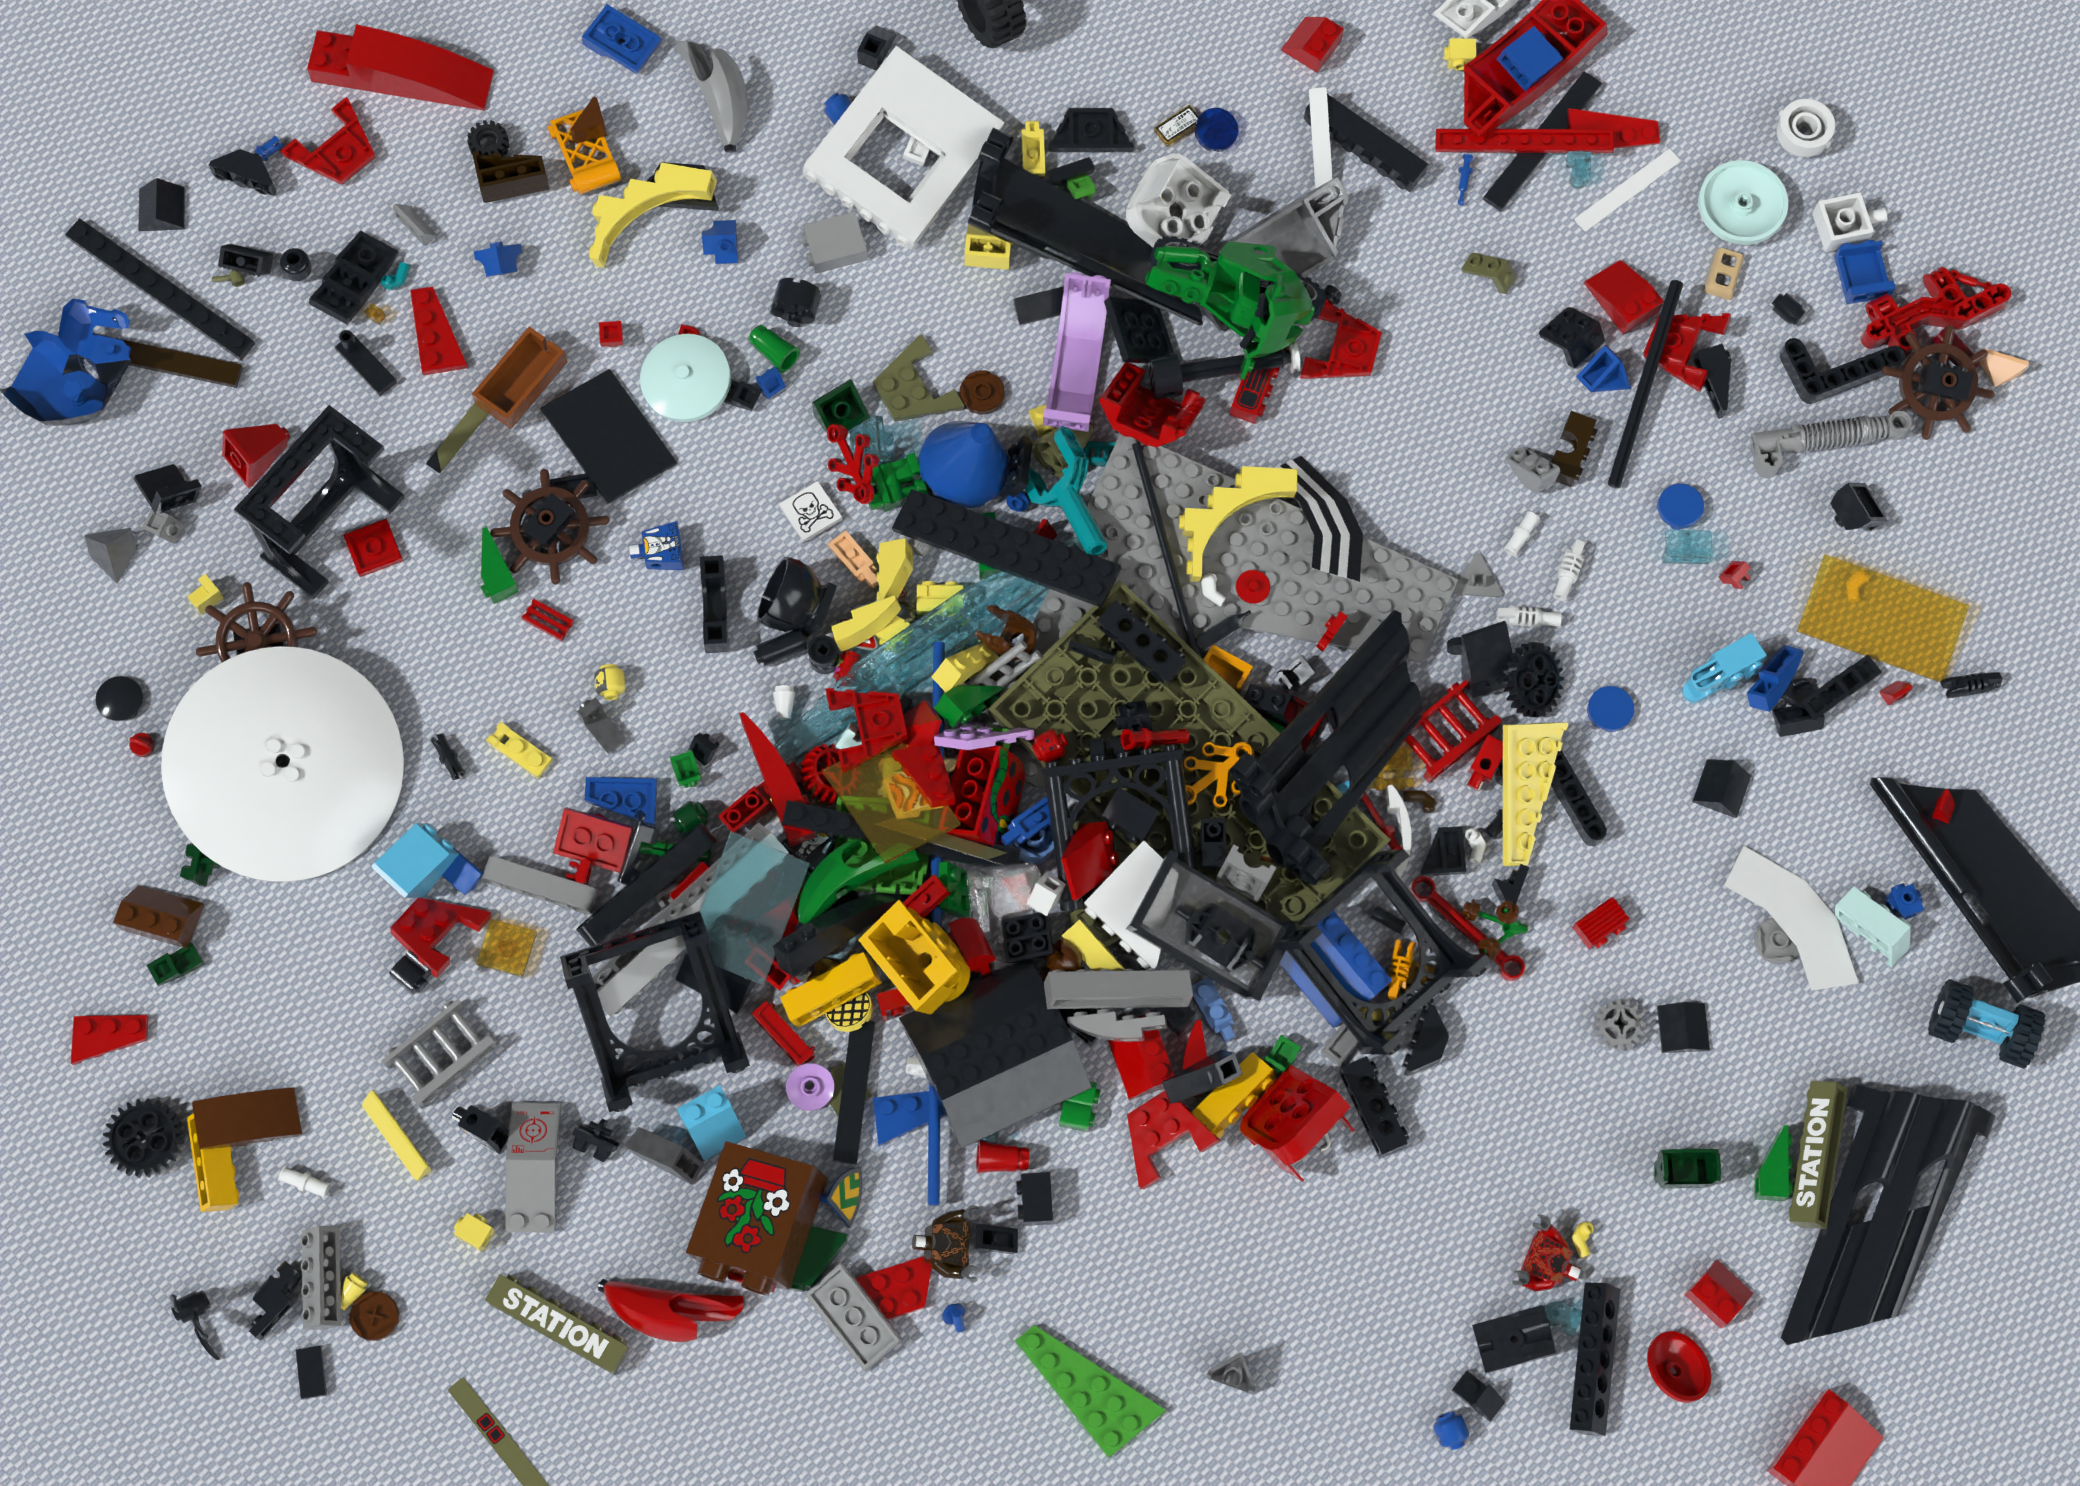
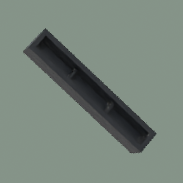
[1303,94,1428,192]

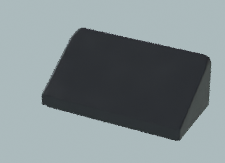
[1048,157,1095,186]
[1068,634,1117,665]
[1772,706,1825,737]

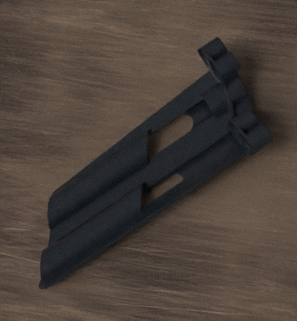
[1230,610,1422,885]
[1781,1084,1996,1345]

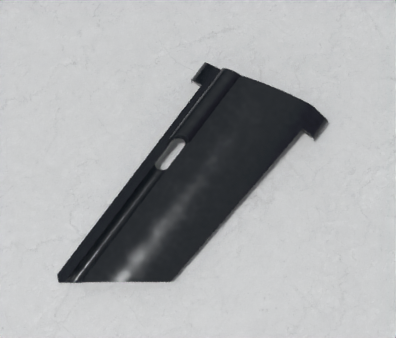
[1870,777,2080,1003]

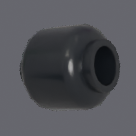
[280,248,312,281]

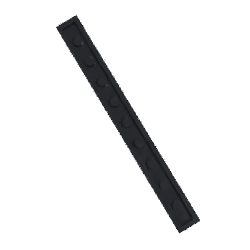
[65,218,255,361]
[782,800,1021,874]

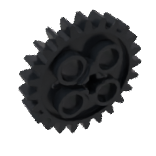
[1503,642,1564,718]
[103,1098,184,1178]

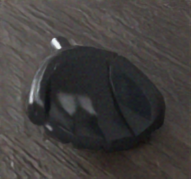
[1780,678,1815,709]

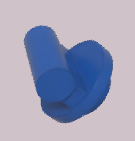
[1006,491,1031,512]
[942,1303,965,1333]

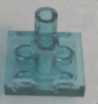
[850,415,896,475]

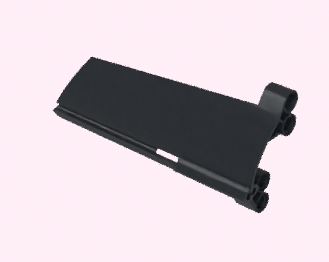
[968,127,1203,325]

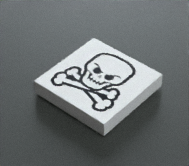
[779,481,842,543]

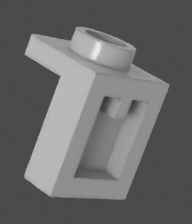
[142,509,184,544]

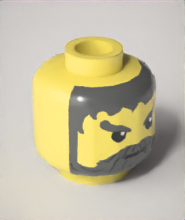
[594,664,626,700]

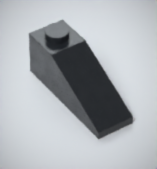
[1693,344,1731,419]

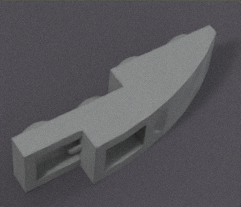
[1067,1009,1167,1042]

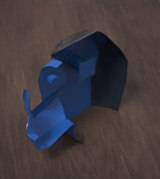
[0,299,131,426]

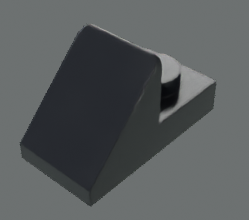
[1492,864,1530,905]
[976,1224,1018,1254]
[1451,1370,1505,1422]

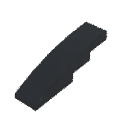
[1800,654,1882,721]

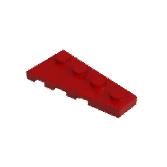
[410,286,468,375]

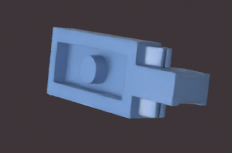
[1192,978,1235,1043]

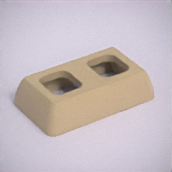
[1703,247,1744,300]

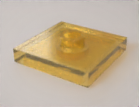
[476,919,537,978]

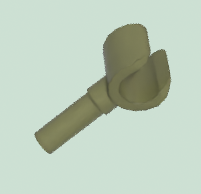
[212,270,245,287]

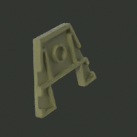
[873,334,964,422]

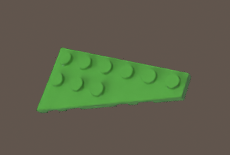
[1015,1325,1166,1458]

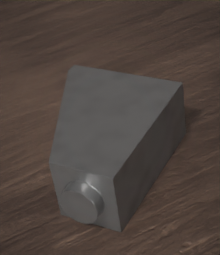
[627,1126,704,1185]

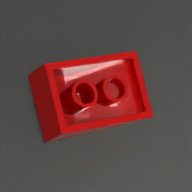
[1584,260,1664,335]
[1061,821,1119,900]

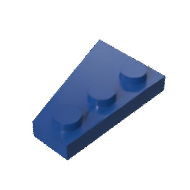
[584,777,657,826]
[873,1091,945,1147]

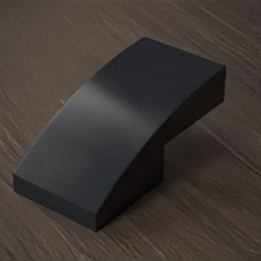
[724,379,762,411]

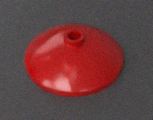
[1647,1331,1711,1403]

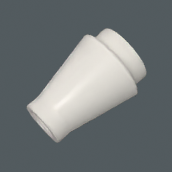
[773,685,796,720]

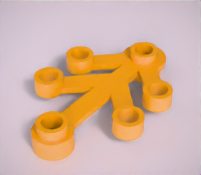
[1183,742,1254,809]

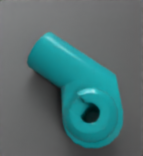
[381,262,410,290]

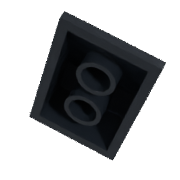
[1461,621,1512,698]

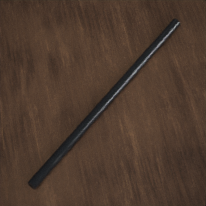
[1132,442,1201,657]

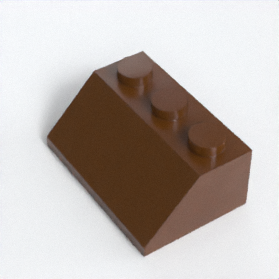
[113,885,205,949]

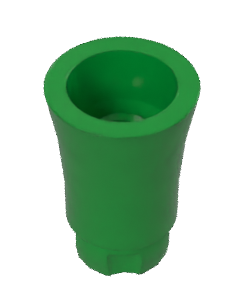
[748,324,800,373]

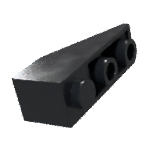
[1162,1050,1243,1104]

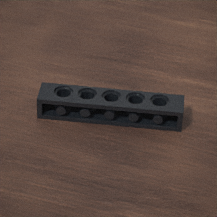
[1569,1282,1621,1436]

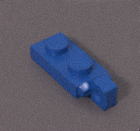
[1001,796,1051,846]

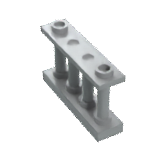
[382,999,497,1108]

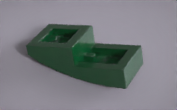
[147,942,205,986]

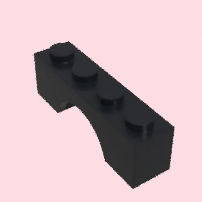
[700,555,729,653]

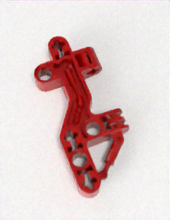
[1861,266,2011,357]

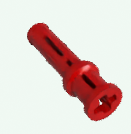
[1121,728,1190,750]

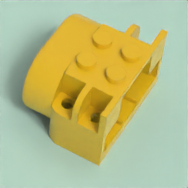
[858,900,970,1015]

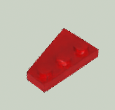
[892,744,955,808]
[71,1015,149,1065]

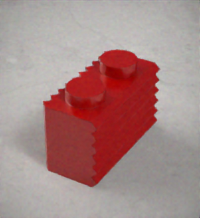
[1572,897,1630,950]

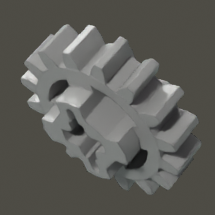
[1592,999,1646,1052]

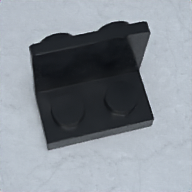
[134,464,202,514]

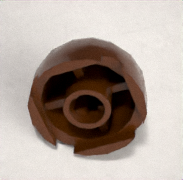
[1040,938,1085,982]

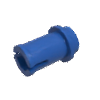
[253,135,283,161]

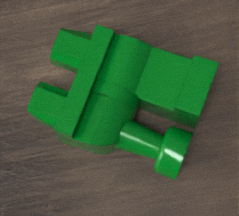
[869,453,928,512]

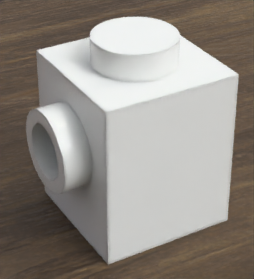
[1027,872,1066,916]

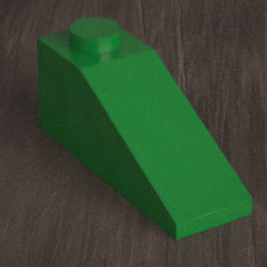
[480,526,519,604]

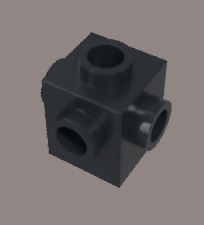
[1115,700,1152,731]

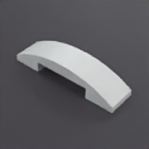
[1385,785,1411,878]

